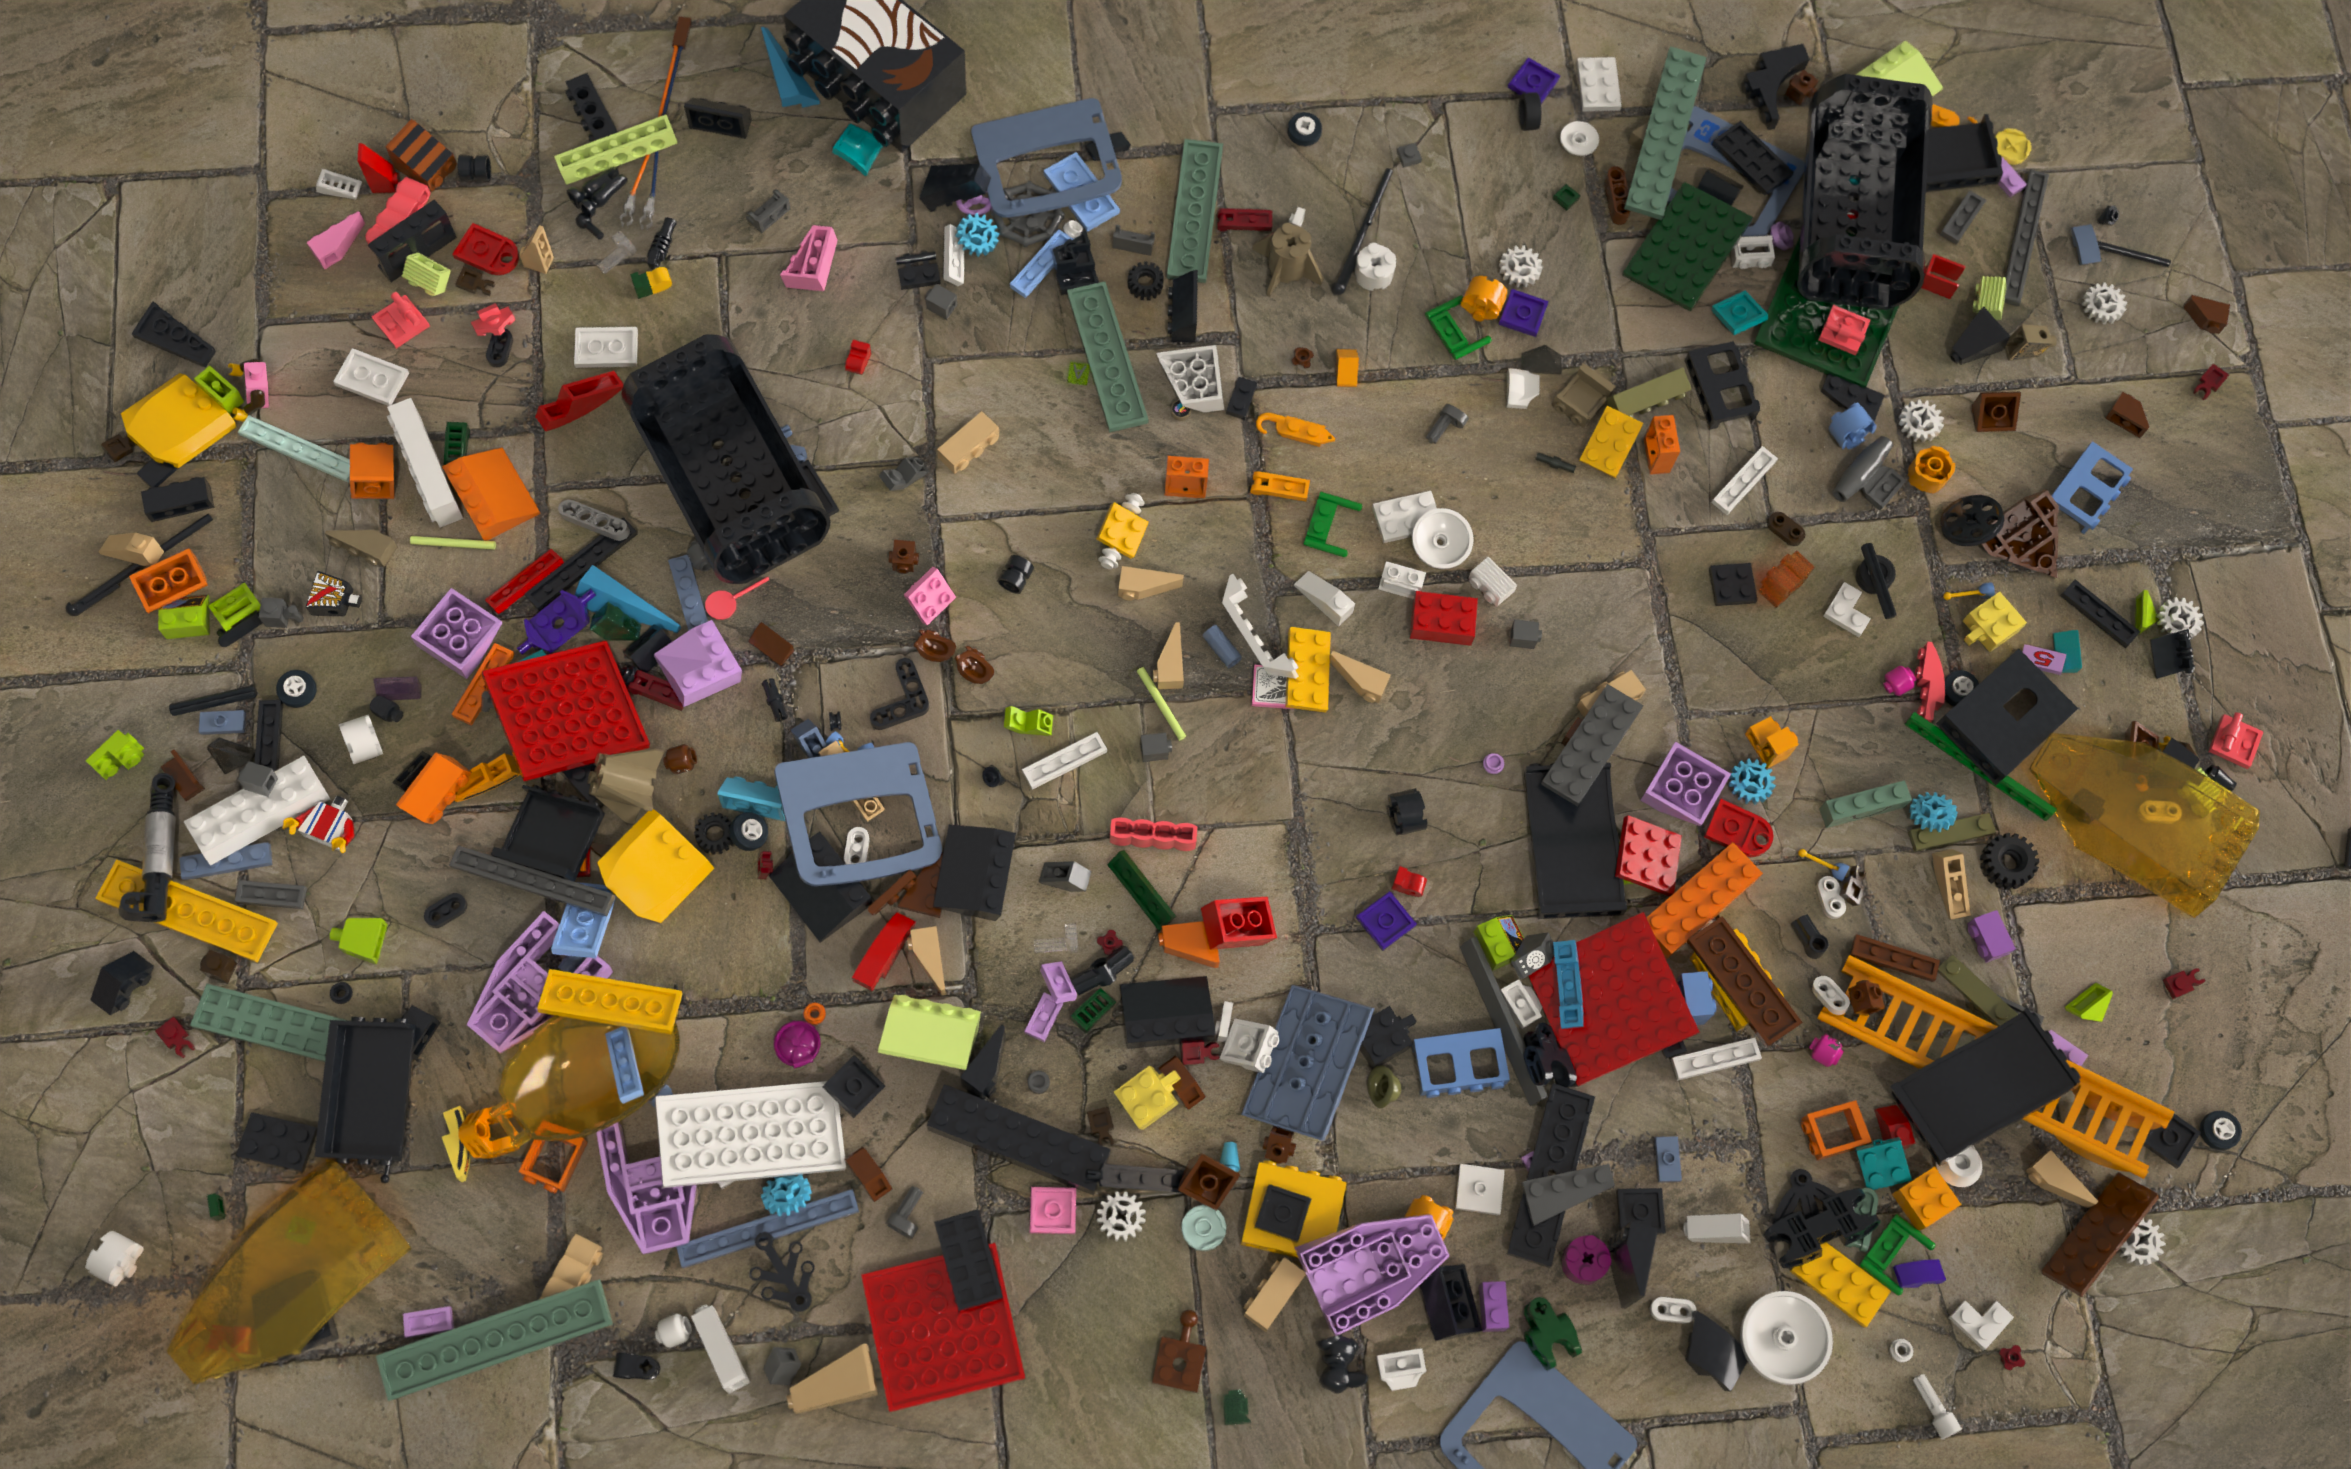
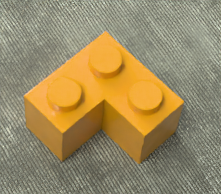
[1745,716,1799,769]

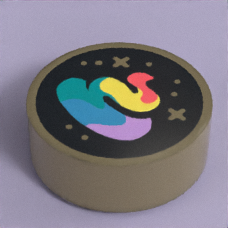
[1171,400,1191,421]

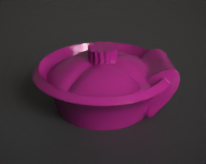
[774,1020,821,1069]

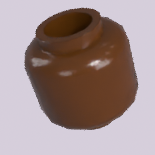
[663,744,697,775]

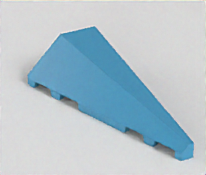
[761,27,820,108]
[575,565,681,634]

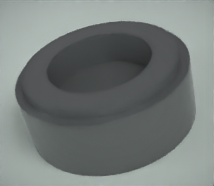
[1028,1071,1050,1094]

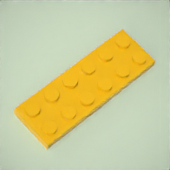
[537,969,682,1034]

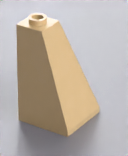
[787,1344,878,1414]

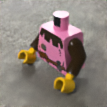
[228,359,269,422]

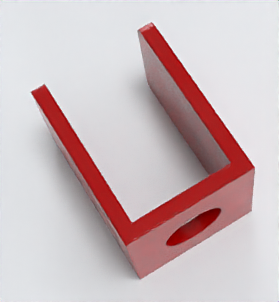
[1921,254,1965,299]

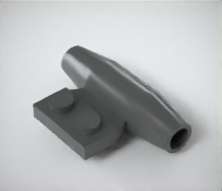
[1832,436,1906,510]

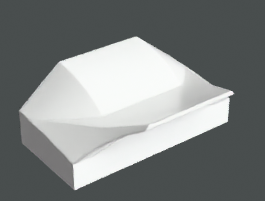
[1507,368,1539,409]
[1501,979,1543,1029]
[1376,1348,1426,1391]

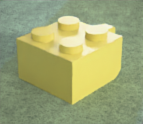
[1963,592,2027,652]
[1114,1066,1181,1130]

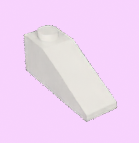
[1294,571,1355,627]

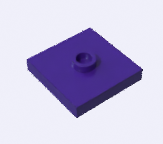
[1507,57,1560,104]
[1498,289,1549,337]
[1356,891,1417,951]

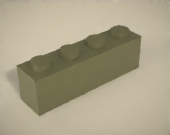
[1606,367,1692,418]

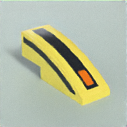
[442,1106,471,1182]

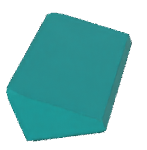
[2053,630,2082,673]

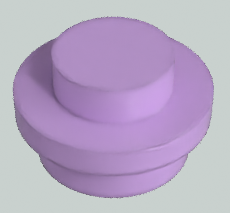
[1483,753,1504,774]

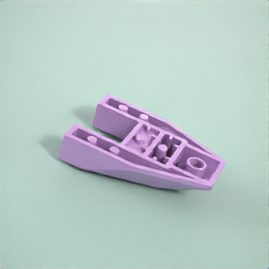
[467,911,613,1054]
[595,1121,697,1254]

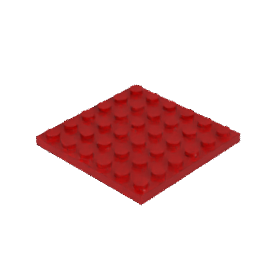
[482,640,650,781]
[1529,912,1700,1086]
[861,1243,1025,1412]

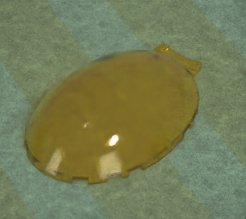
[489,1015,680,1148]

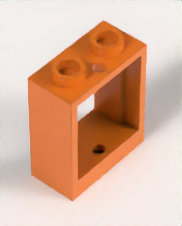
[1643,415,1680,474]
[1165,456,1209,498]
[1801,1100,1872,1161]
[519,1122,588,1194]

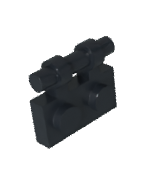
[896,251,941,290]

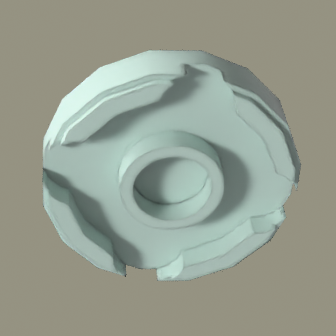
[1181,1205,1226,1251]

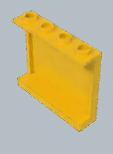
[1241,1160,1347,1258]

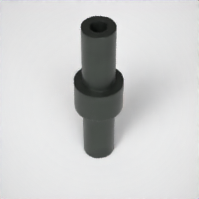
[1535,452,1576,473]

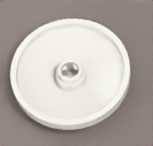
[1740,1291,1833,1385]

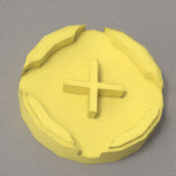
[1994,128,2031,165]

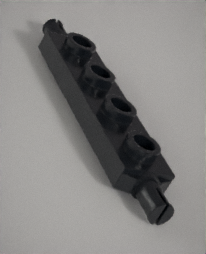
[1085,1164,1185,1193]

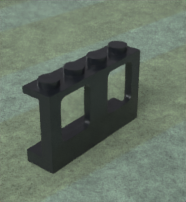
[368,199,457,283]
[1684,341,1760,430]

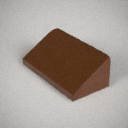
[748,622,794,666]

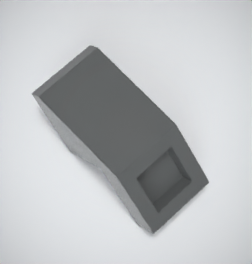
[879,456,929,491]

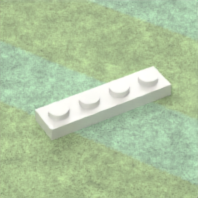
[1712,446,1778,515]
[1022,732,1107,790]
[1671,1038,1762,1081]

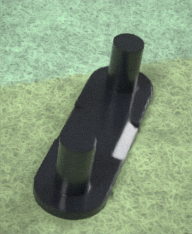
[217,610,263,647]

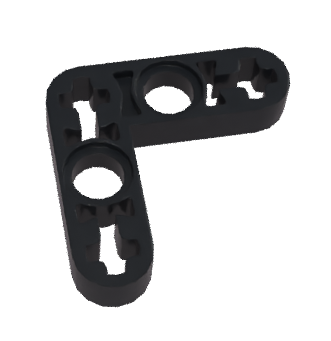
[870,658,929,730]

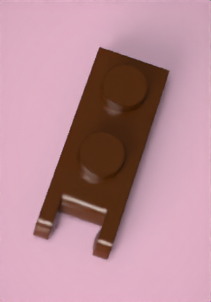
[868,870,917,915]

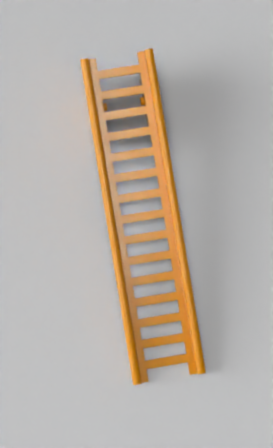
[1817,955,2175,1179]

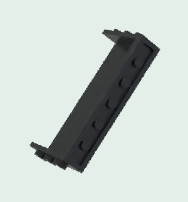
[1926,114,2003,192]
[314,1017,416,1165]

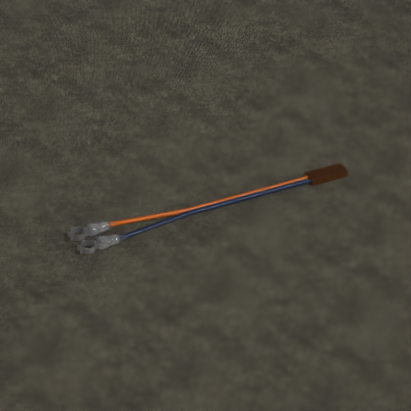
[620,16,692,230]

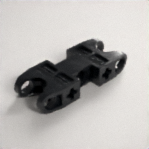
[1764,1188,1881,1268]

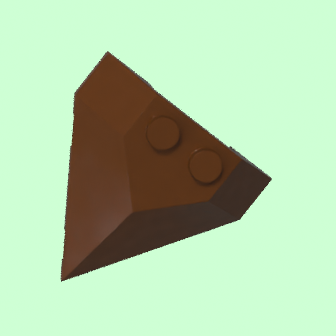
[1978,489,2059,578]

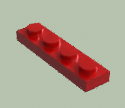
[485,549,565,615]

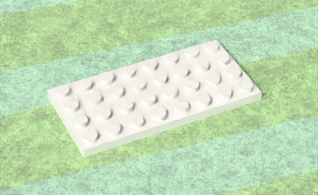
[655,1081,846,1188]

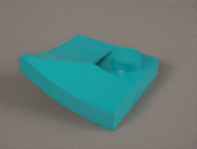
[832,123,883,176]

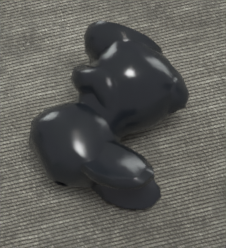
[1316,1334,1369,1394]

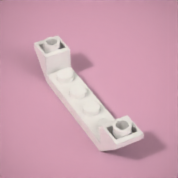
[1222,574,1299,679]

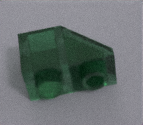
[590,602,642,641]

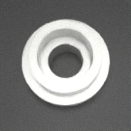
[1063,220,1083,239]
[1890,1339,1913,1362]

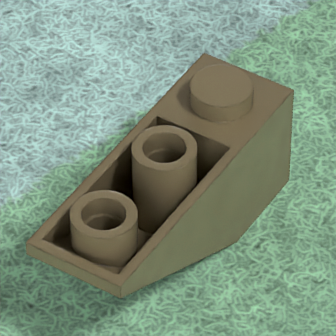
[325,530,397,567]

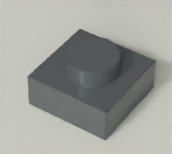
[1396,143,1422,168]

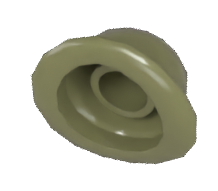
[1367,1065,1402,1108]

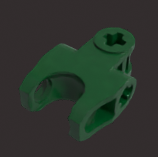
[1523,1297,1582,1371]

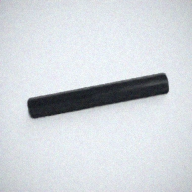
[1861,543,1897,619]
[169,685,257,716]

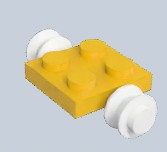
[1096,493,1149,569]

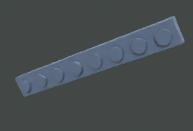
[676,1189,859,1268]

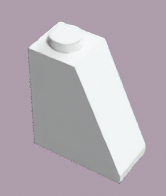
[1684,1214,1750,1243]

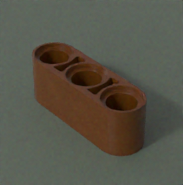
[1604,166,1631,225]

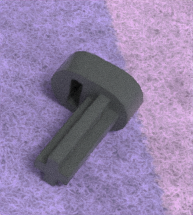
[1426,404,1469,444]
[885,1186,923,1239]

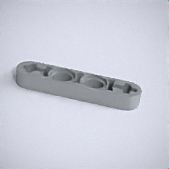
[558,500,630,541]

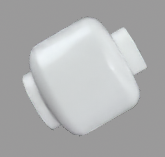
[655,1313,692,1348]

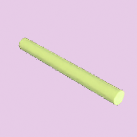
[410,536,496,550]
[1137,667,1186,740]

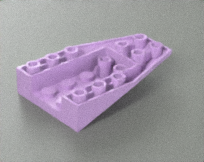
[1295,1214,1449,1336]

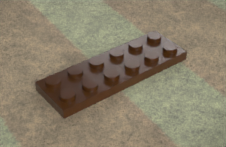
[1687,916,1803,1048]
[2042,1172,2159,1297]

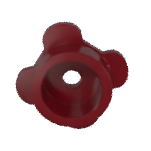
[1097,930,1123,955]
[1999,1345,2026,1370]

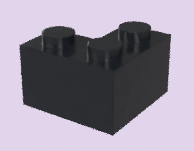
[90,951,154,1015]

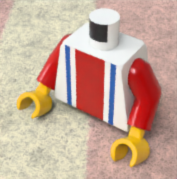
[282,796,355,853]

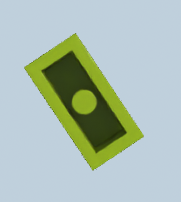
[194,365,244,414]

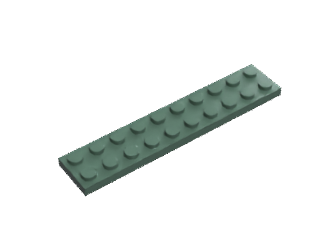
[1624,46,1707,220]
[376,1279,613,1401]

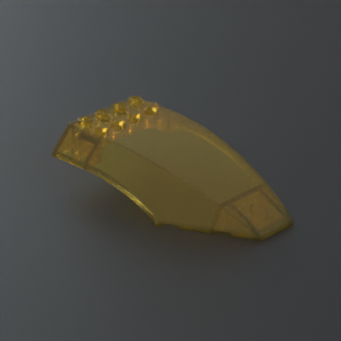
[2029,733,2260,918]
[166,1158,412,1385]

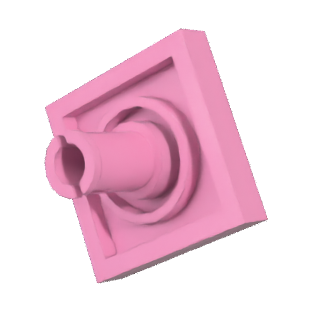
[904,567,956,625]

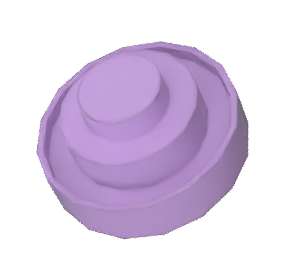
[1770,222,1794,251]

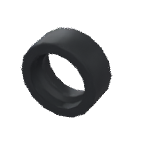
[1519,92,1542,131]

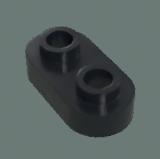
[486,328,513,368]
[424,893,467,928]

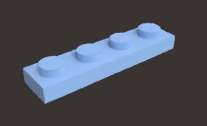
[1010,229,1073,298]
[605,1027,644,1104]

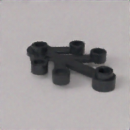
[749,1232,815,1312]

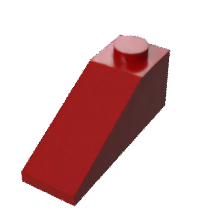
[357,143,400,193]

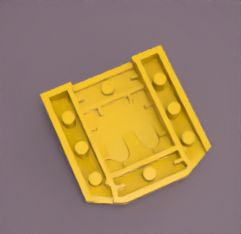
[121,373,236,468]
[597,809,714,923]

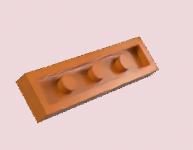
[451,643,515,726]

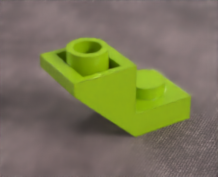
[1004,706,1053,736]

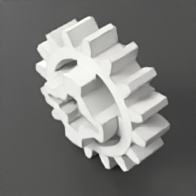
[1499,246,1543,287]
[2082,283,2127,325]
[1899,400,1944,443]
[2156,597,2204,639]
[1097,1191,1146,1242]
[2120,1218,2166,1266]

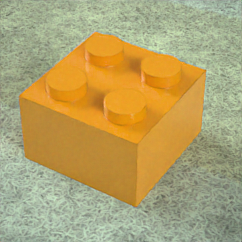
[1892,1167,1962,1231]

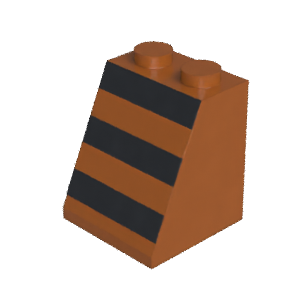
[385,119,457,192]

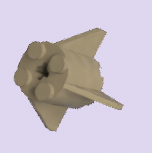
[1252,223,1323,296]
[587,748,664,824]

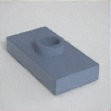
[199,710,246,735]
[1654,1136,1682,1182]

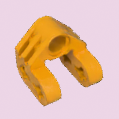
[458,1103,520,1159]

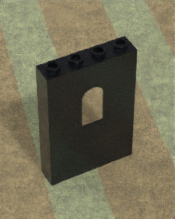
[1936,648,2078,785]

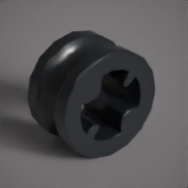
[829,711,842,731]

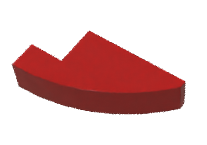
[535,371,624,432]
[852,912,916,992]

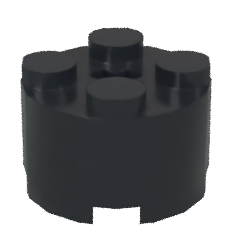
[1387,788,1427,836]

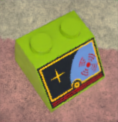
[158,595,210,639]
[1473,915,1524,971]

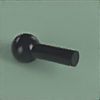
[576,213,604,240]

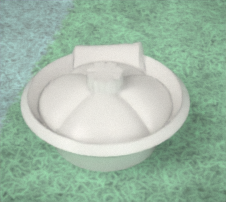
[1936,1145,1982,1187]

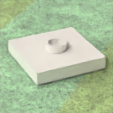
[1455,1164,1504,1215]

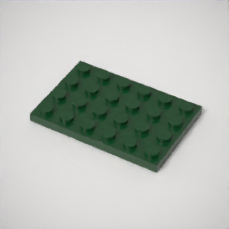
[1623,182,1753,312]

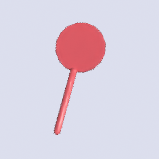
[705,577,769,620]

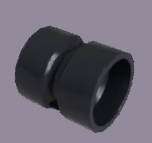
[457,155,491,181]
[997,555,1034,594]

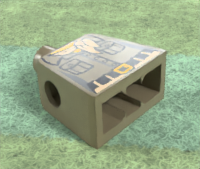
[2005,325,2057,361]

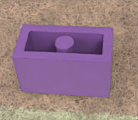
[1967,910,2016,963]
[1479,1281,1509,1332]

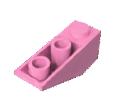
[307,211,365,269]

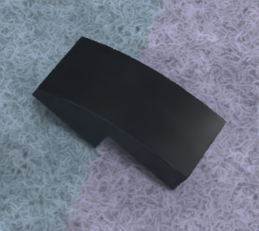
[1085,131,1131,161]

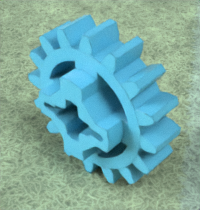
[956,213,999,257]
[1728,758,1776,805]
[1909,792,1958,832]
[761,1174,812,1216]

